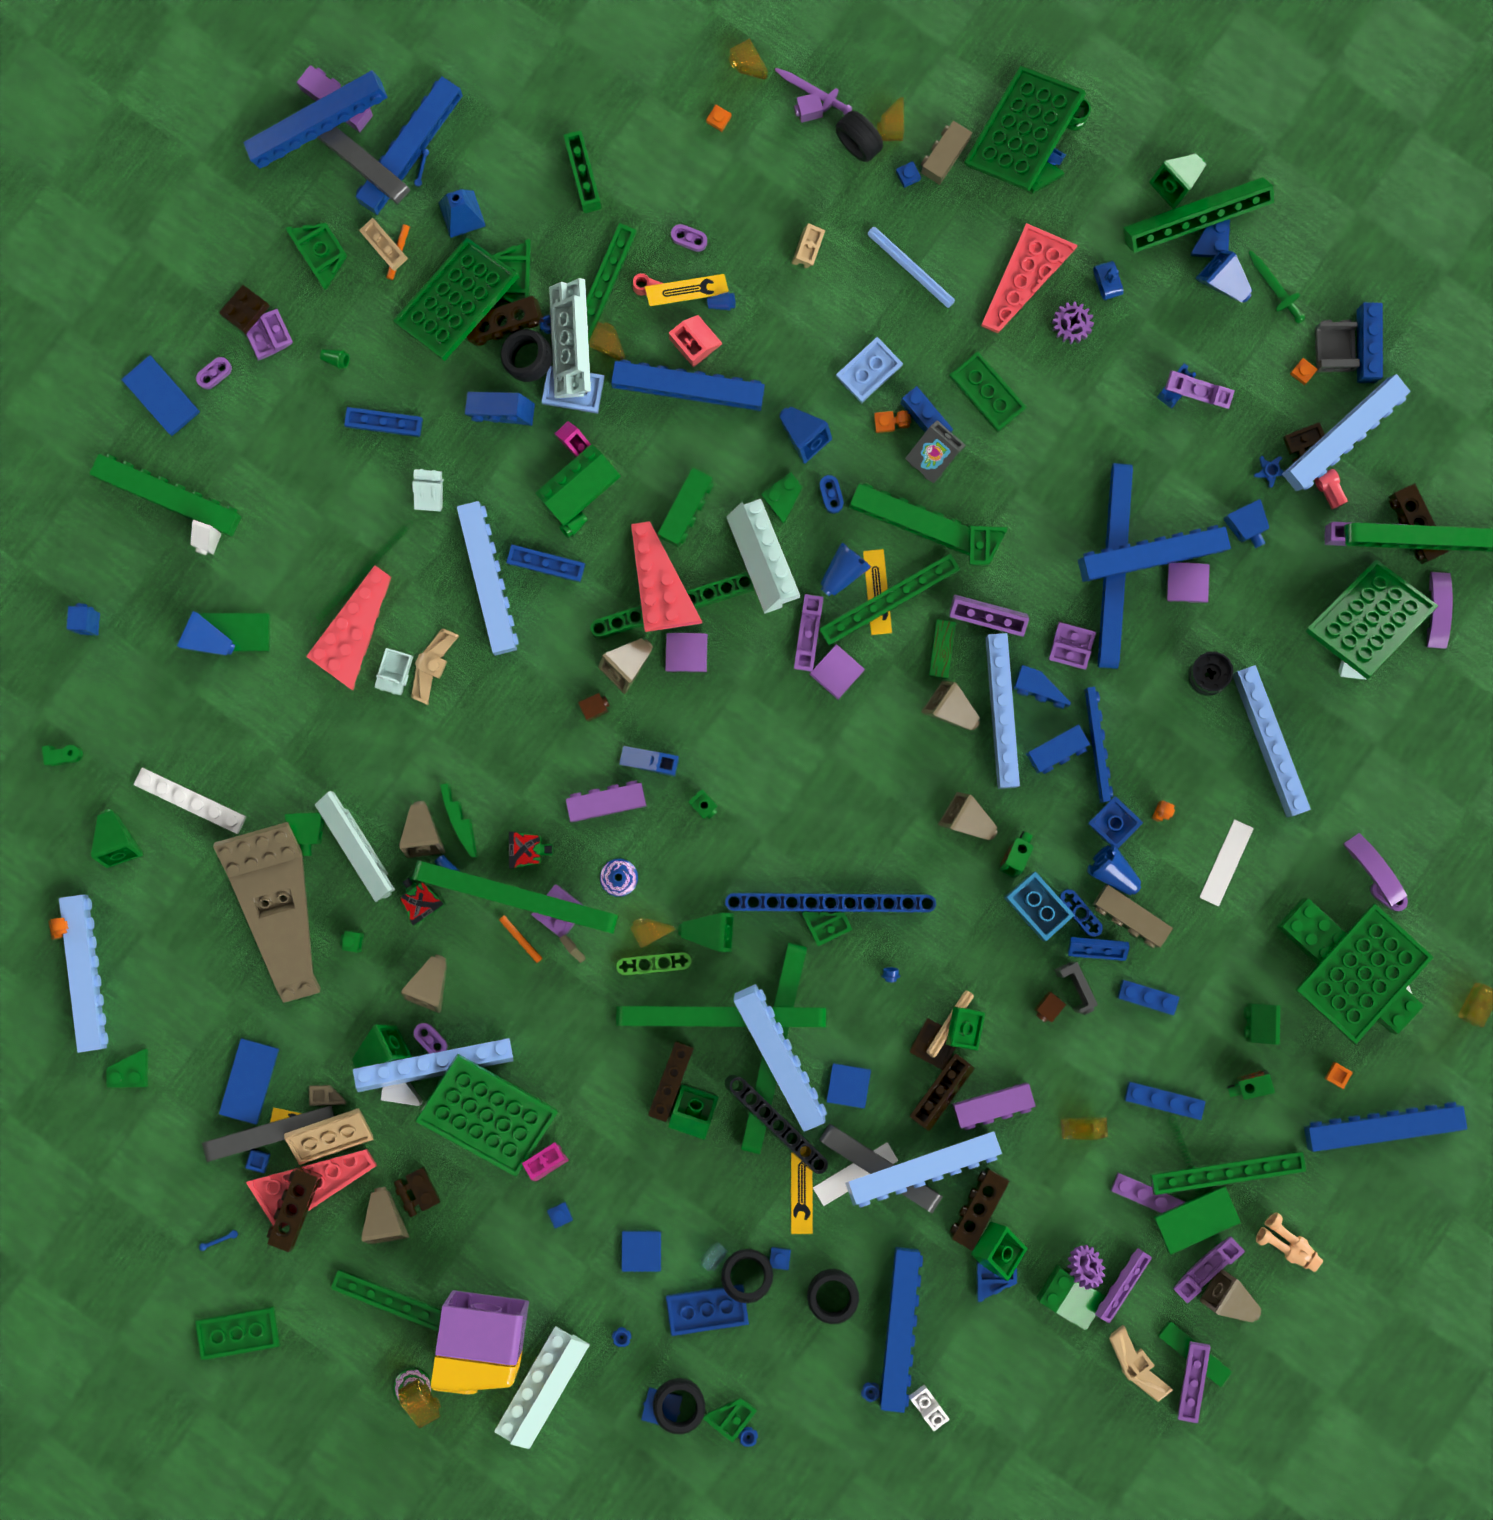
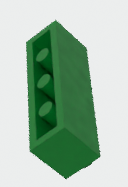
[563,130,602,214]
[658,467,715,548]

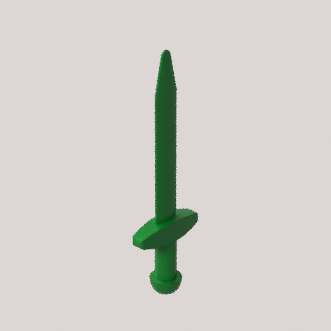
[1249,250,1305,324]

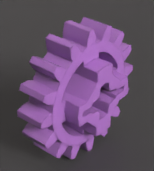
[1052,302,1094,344]
[1068,1245,1105,1290]

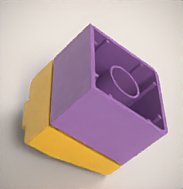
[431,1290,529,1394]

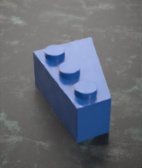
[465,392,535,426]

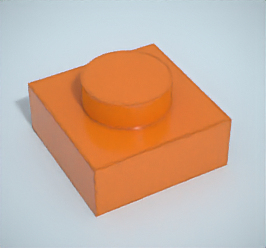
[706,105,732,132]
[1290,358,1318,385]
[1324,1062,1353,1089]

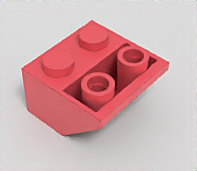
[669,315,722,368]

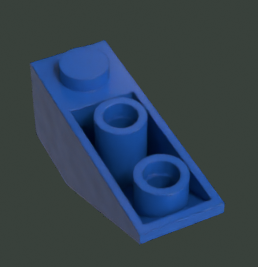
[1013,665,1071,709]
[619,746,679,777]

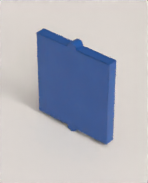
[641,1387,682,1425]

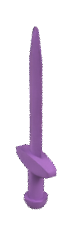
[775,68,852,115]

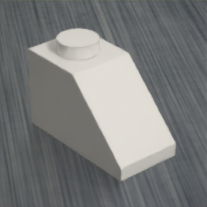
[191,520,221,555]
[381,1082,423,1106]

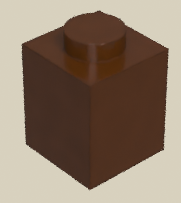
[578,693,610,721]
[1034,992,1066,1023]

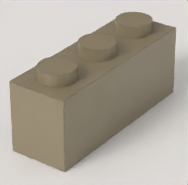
[921,121,972,185]

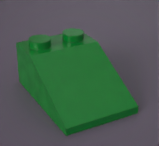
[1036,1265,1106,1331]

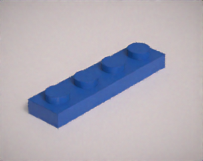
[344,407,423,437]
[506,544,585,583]
[1124,1081,1206,1120]

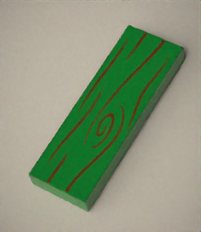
[929,619,956,679]

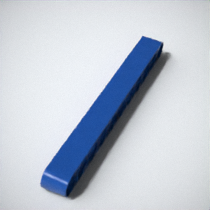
[1098,463,1133,669]
[725,893,936,912]

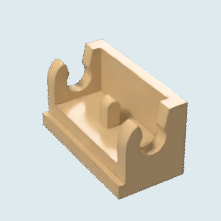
[792,223,825,268]

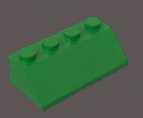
[535,444,621,526]

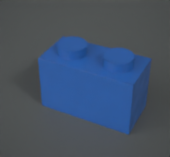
[67,603,100,636]

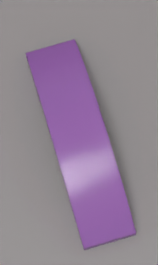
[1165,370,1235,409]
[1426,572,1453,649]
[794,594,824,672]
[1343,833,1407,907]
[1173,1236,1245,1304]

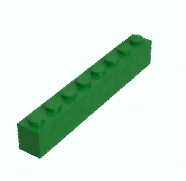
[1123,177,1274,253]
[89,453,242,537]
[849,483,995,563]

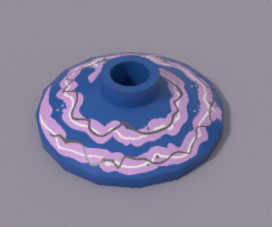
[600,859,638,897]

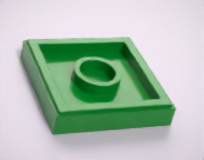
[946,1006,985,1051]

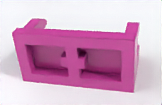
[522,1142,569,1181]

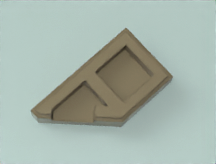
[559,934,586,963]
[309,1085,347,1106]

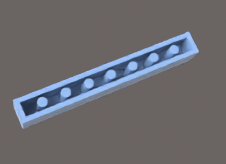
[1282,374,1411,491]
[457,501,519,656]
[986,633,1020,789]
[1233,665,1311,817]
[59,895,108,1053]
[734,984,827,1132]
[353,1038,513,1092]
[845,1131,1002,1208]

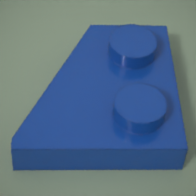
[1191,219,1230,258]
[977,1262,1017,1302]

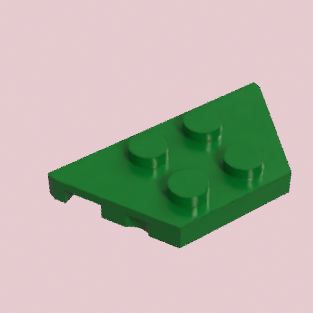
[285,223,347,290]
[493,239,531,303]

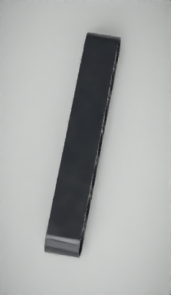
[725,1075,828,1174]

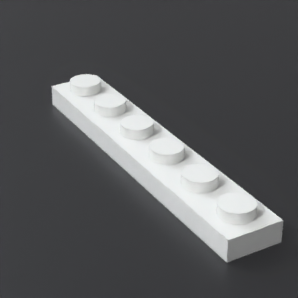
[134,768,247,834]

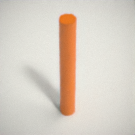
[386,224,410,280]
[499,915,543,963]

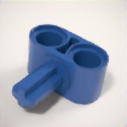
[1093,261,1123,300]

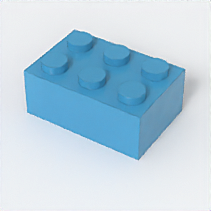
[1004,871,1075,941]

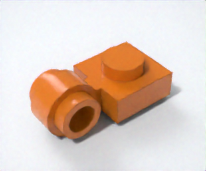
[874,411,911,433]
[1152,800,1175,822]
[48,918,69,940]

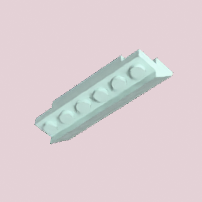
[549,278,591,398]
[726,499,800,614]
[315,791,395,902]
[494,1326,590,1449]

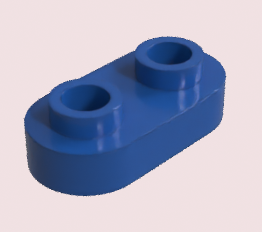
[819,475,844,514]

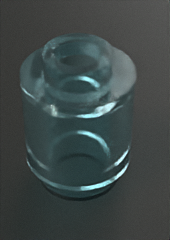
[700,1241,729,1271]

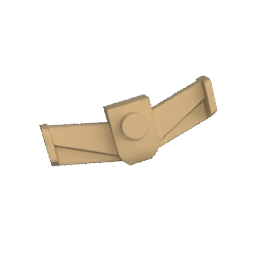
[411,629,459,705]
[1109,1325,1173,1402]

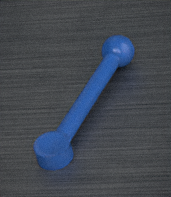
[414,149,429,187]
[199,1230,238,1251]

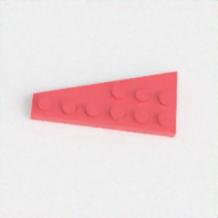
[981,223,1078,333]
[631,521,702,632]
[306,566,391,690]
[246,1149,377,1228]

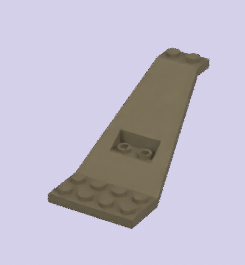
[213,822,321,1003]

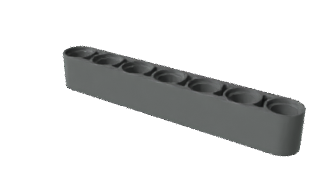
[317,127,411,205]
[202,1105,334,1162]
[819,1123,943,1213]

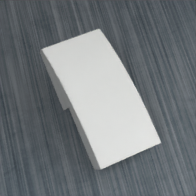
[909,1385,950,1431]

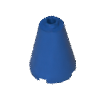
[820,542,871,596]
[1087,844,1141,895]

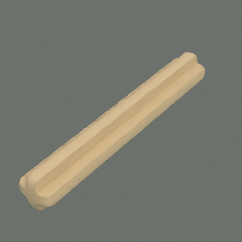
[926,990,974,1057]

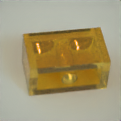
[1458,983,1493,1027]
[398,1378,441,1429]

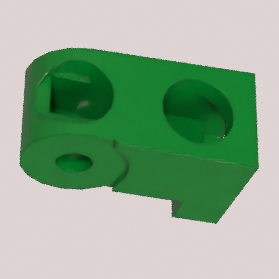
[42,745,83,767]

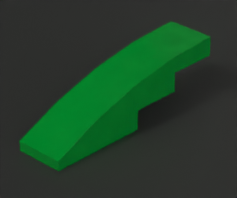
[440,783,478,858]

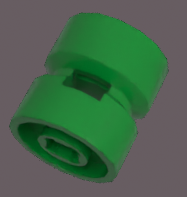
[1067,98,1091,131]

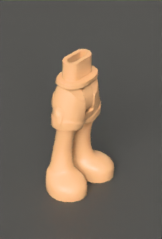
[1256,1212,1323,1272]

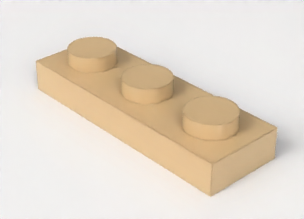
[359,218,408,271]

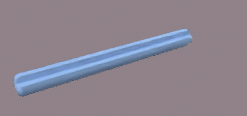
[868,227,955,308]

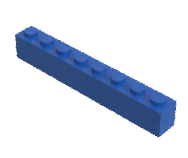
[243,70,388,169]
[355,76,463,215]
[611,360,765,411]
[1078,525,1231,582]
[1304,1102,1468,1152]
[879,1247,923,1413]

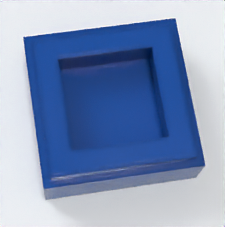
[245,1149,271,1173]

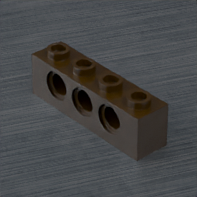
[467,296,544,346]
[1389,484,1449,564]
[648,1040,694,1122]
[909,1053,975,1131]
[267,1167,322,1252]
[949,1168,1010,1251]

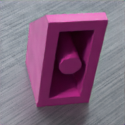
[555,421,591,457]

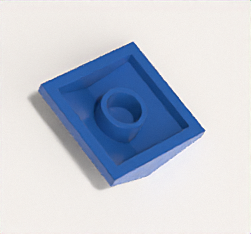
[1088,796,1143,848]

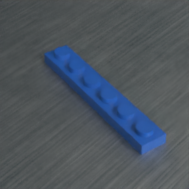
[1084,687,1113,803]

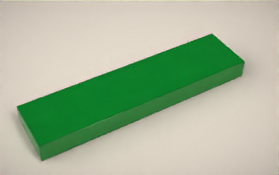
[1157,1320,1232,1387]

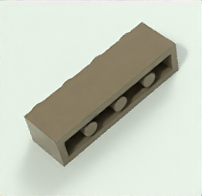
[1092,885,1173,948]

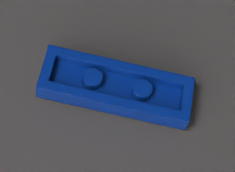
[1068,937,1129,961]
[1117,980,1179,1015]

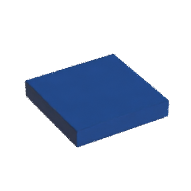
[826,1063,871,1109]
[622,1231,661,1272]

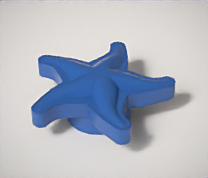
[1254,456,1285,488]

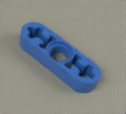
[1059,889,1103,937]

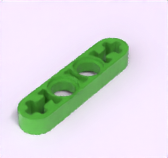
[616,952,692,975]

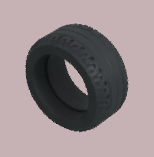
[836,111,883,162]
[500,329,553,382]
[721,1249,773,1303]
[807,1269,859,1324]
[653,1378,705,1434]

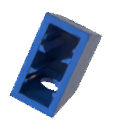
[1223,499,1269,549]

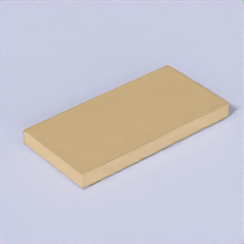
[284,1108,373,1165]

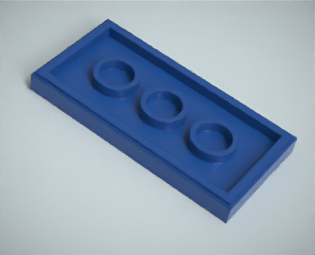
[121,355,200,436]
[219,1038,279,1124]
[666,1284,749,1336]

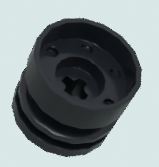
[1188,651,1233,696]

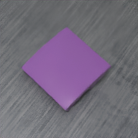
[246,309,293,361]
[1167,563,1210,603]
[1049,622,1096,670]
[665,633,708,672]
[809,644,865,700]

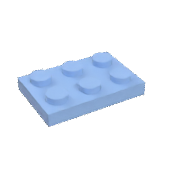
[836,337,903,404]
[542,366,605,414]

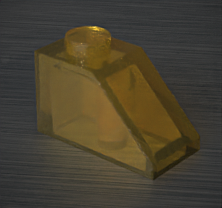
[729,38,768,80]
[877,97,904,141]
[589,322,626,361]
[630,917,676,948]
[1061,1117,1108,1140]

